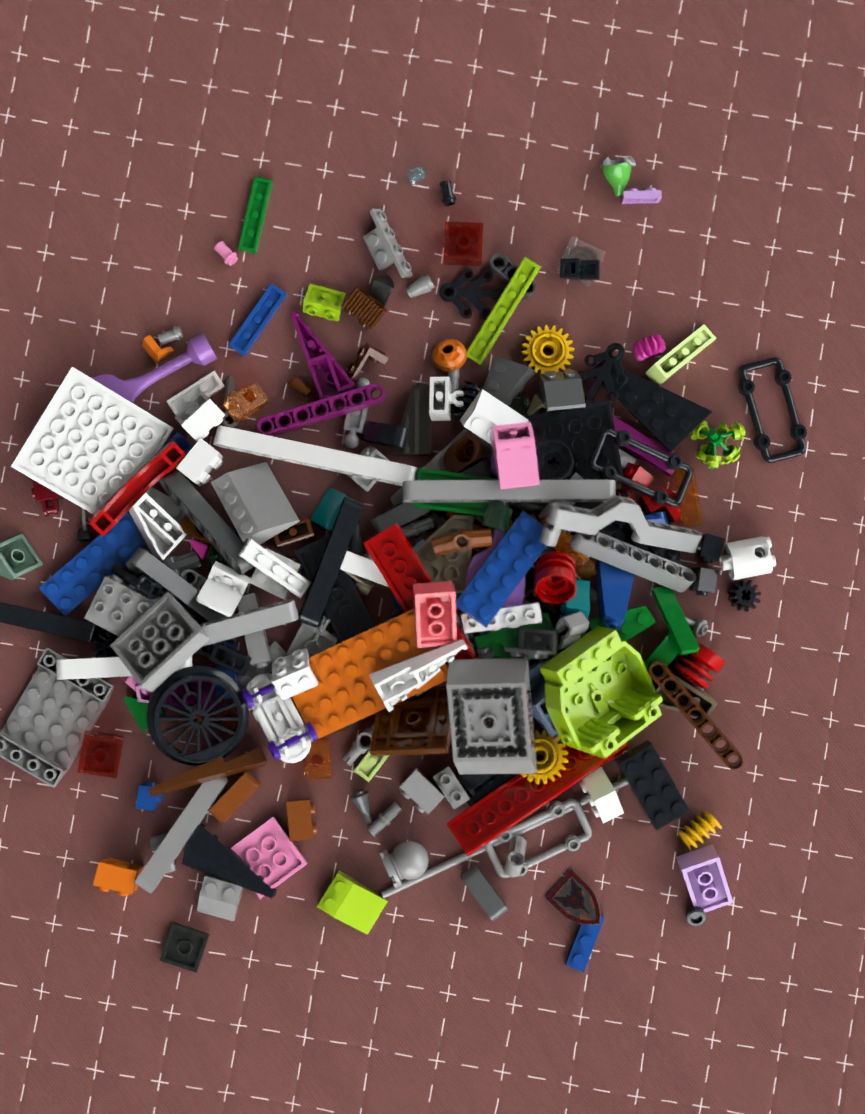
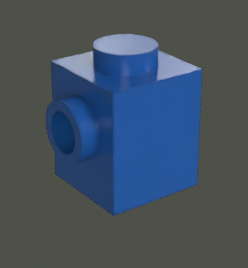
[135,781,163,811]

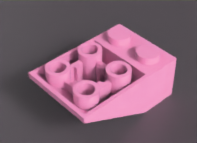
[490,422,540,489]

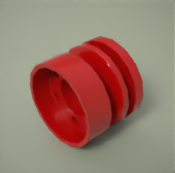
[535,551,576,604]
[673,642,725,690]

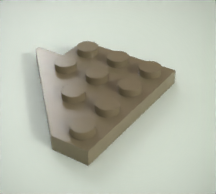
[415,515,473,594]

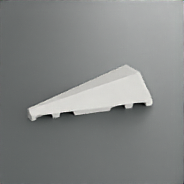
[369,639,467,712]

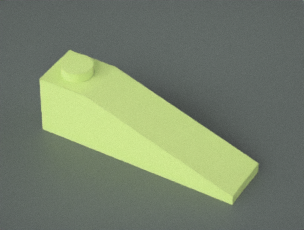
[645,324,717,386]

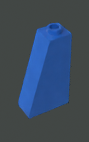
[594,560,635,631]

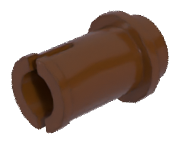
[287,375,312,399]

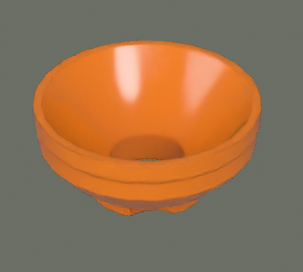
[432,339,467,371]

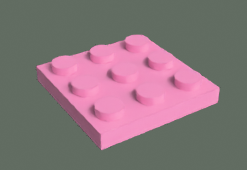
[231,816,308,899]

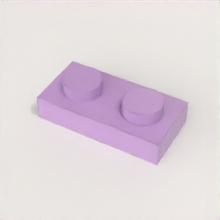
[621,188,662,204]

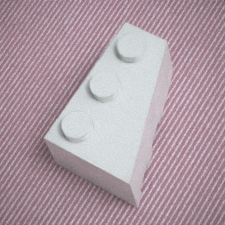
[129,493,187,561]

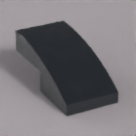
[560,258,600,280]

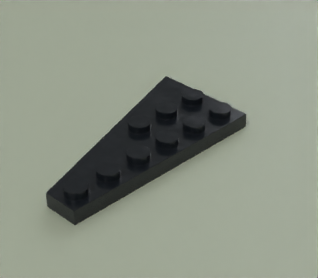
[594,360,712,453]

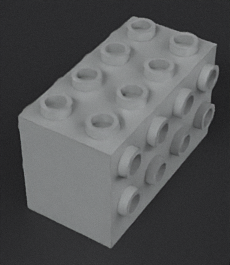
[84,574,162,637]

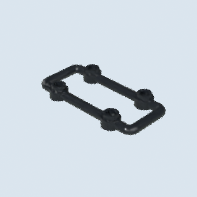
[738,357,807,463]
[589,428,693,507]

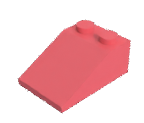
[413,581,457,648]

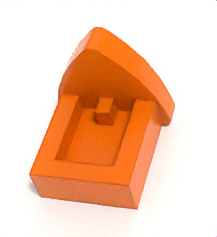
[142,335,174,364]

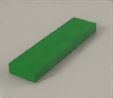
[238,176,273,254]
[651,586,700,655]

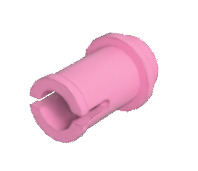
[214,241,238,266]

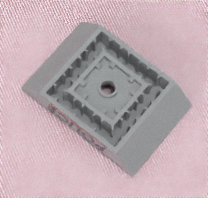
[447,657,537,774]

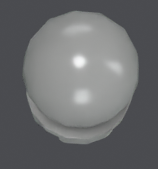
[379,841,429,889]

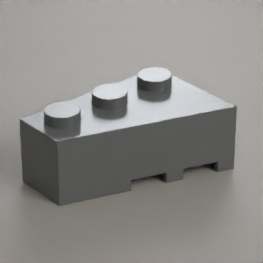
[483,356,536,406]

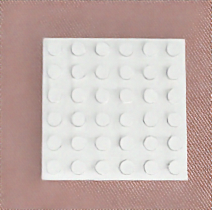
[11,367,174,514]

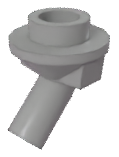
[685,617,708,637]

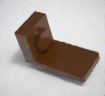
[347,343,389,381]

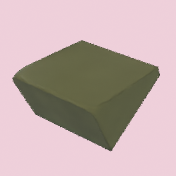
[527,394,548,416]

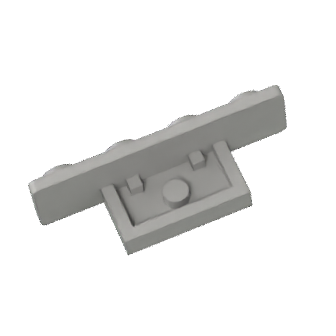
[363,209,413,278]

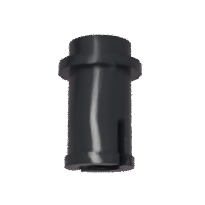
[440,180,456,206]

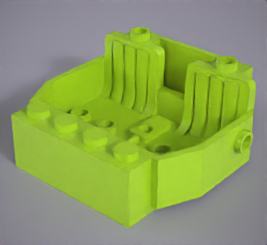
[540,626,663,758]

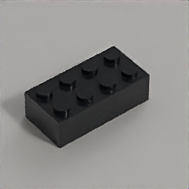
[614,740,690,831]

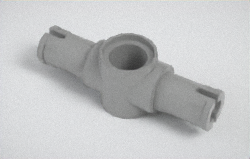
[341,722,375,766]

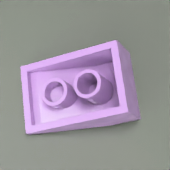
[676,844,733,912]

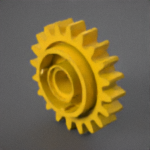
[522,325,575,375]
[521,730,568,785]

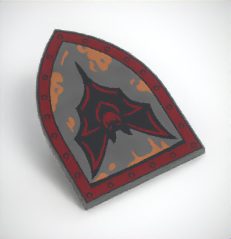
[545,869,601,925]

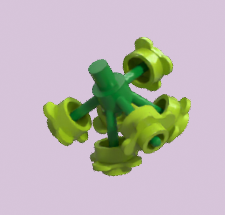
[691,421,745,470]

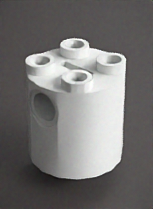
[719,536,776,581]

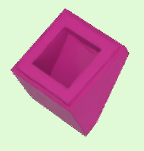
[189,539,210,560]

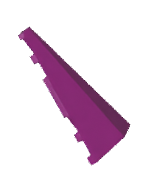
[290,311,356,400]

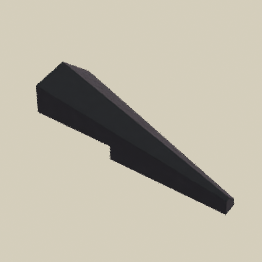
[182,823,277,899]

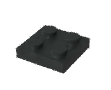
[159,922,210,973]

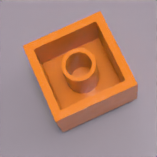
[93,857,144,896]

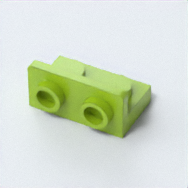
[303,284,346,322]

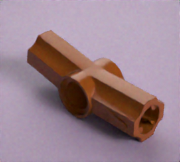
[431,528,492,557]

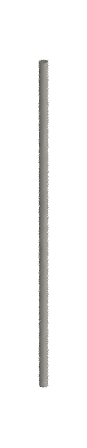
[381,778,628,898]

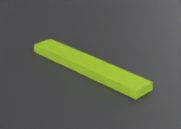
[467,257,541,365]

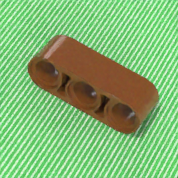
[208,771,261,824]

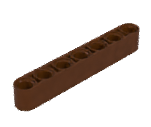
[648,659,743,770]

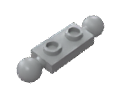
[344,378,370,449]

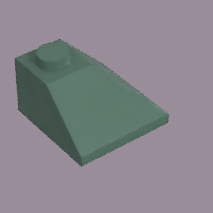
[0,534,44,580]

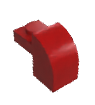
[639,488,681,523]

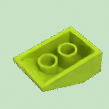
[317,870,388,935]

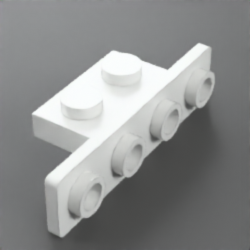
[461,602,542,633]

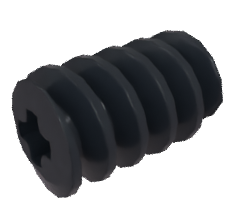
[451,381,482,422]

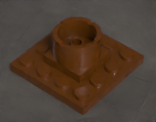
[369,686,451,756]

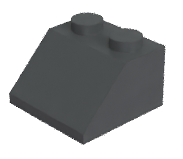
[539,369,585,411]

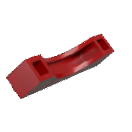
[88,439,187,536]

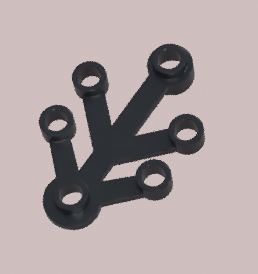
[439,269,506,320]
[578,343,629,403]

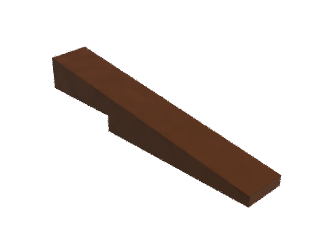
[149,747,267,797]

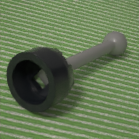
[76,508,92,542]

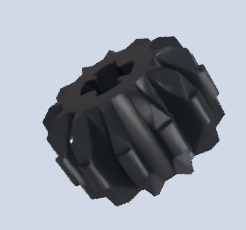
[728,579,761,612]
[91,631,119,658]

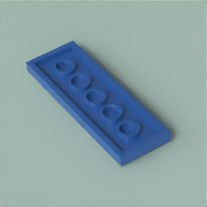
[456,511,547,628]
[39,512,147,616]

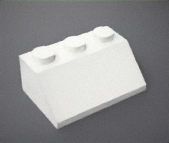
[460,389,529,445]

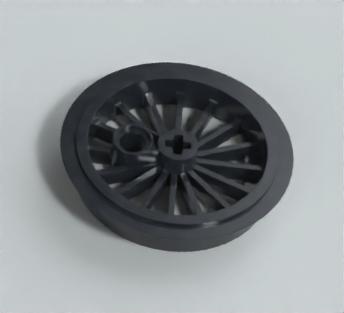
[147,666,249,766]

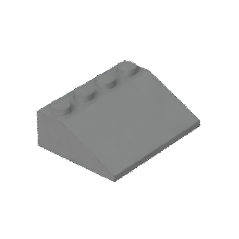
[211,462,300,545]
[110,592,210,692]

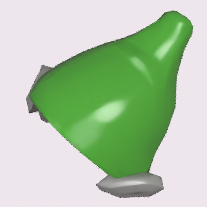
[600,155,636,197]

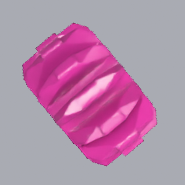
[632,334,666,361]

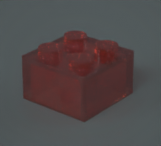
[443,221,483,266]
[77,730,124,778]

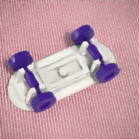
[241,673,318,763]

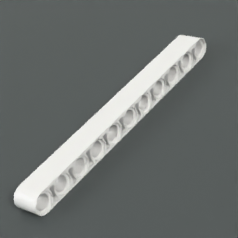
[213,425,418,486]

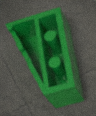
[588,606,656,642]

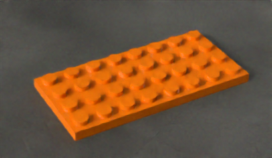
[292,608,449,739]

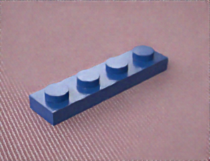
[228,283,287,357]

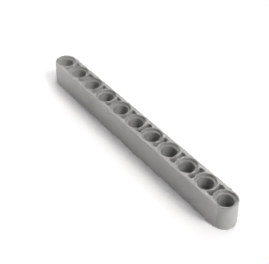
[402,480,616,503]

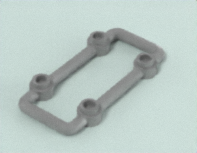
[485,798,592,878]

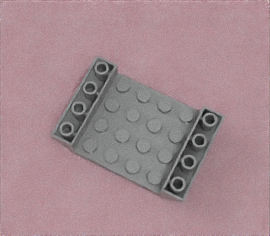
[0,647,114,788]

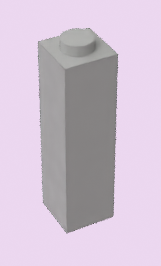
[238,593,272,669]

